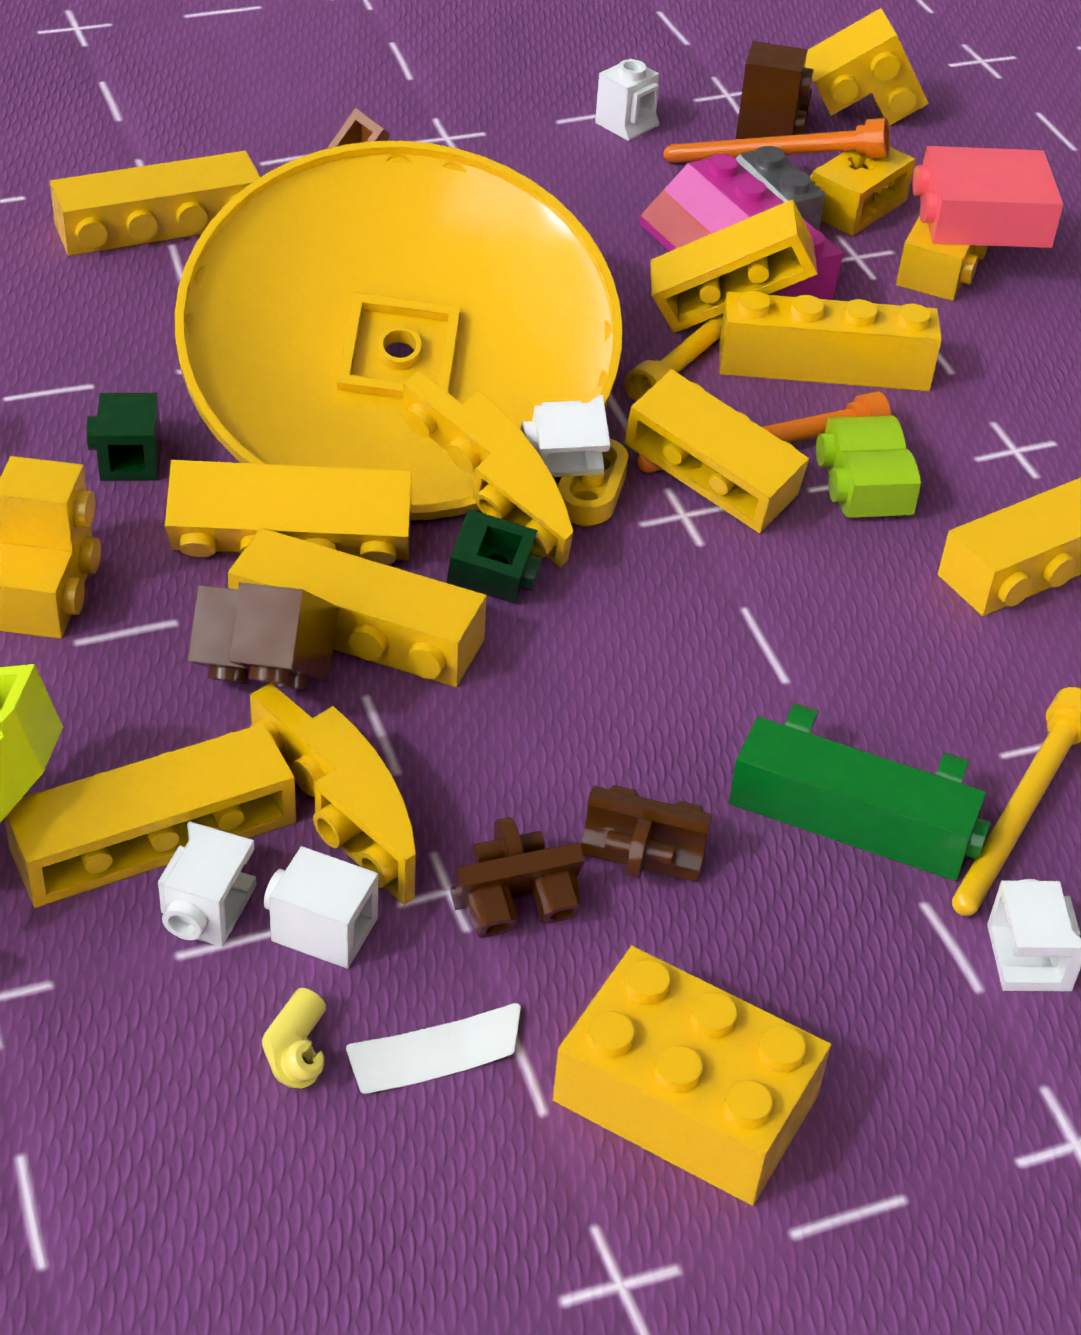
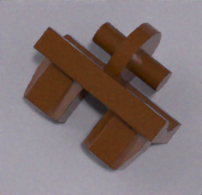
[580,785,713,882]
[450,817,585,938]

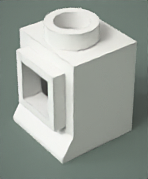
[595,58,659,141]
[520,395,610,477]
[158,821,257,947]
[987,879,1081,991]

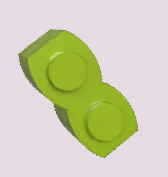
[816,415,921,518]

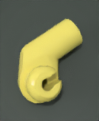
[262,988,326,1089]

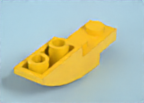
[402,370,573,568]
[250,683,416,905]

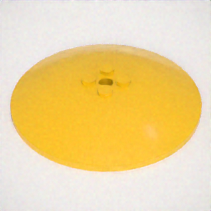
[175,141,622,521]

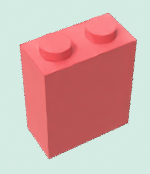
[913,146,1064,248]

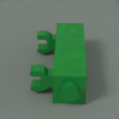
[728,703,991,882]

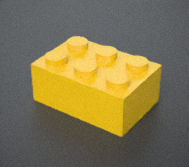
[553,945,831,1206]

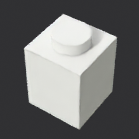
[264,846,378,969]

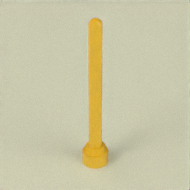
[625,314,723,400]
[952,687,1081,916]

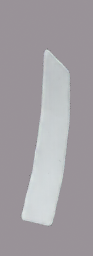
[346,1003,521,1094]

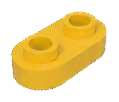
[558,438,628,527]

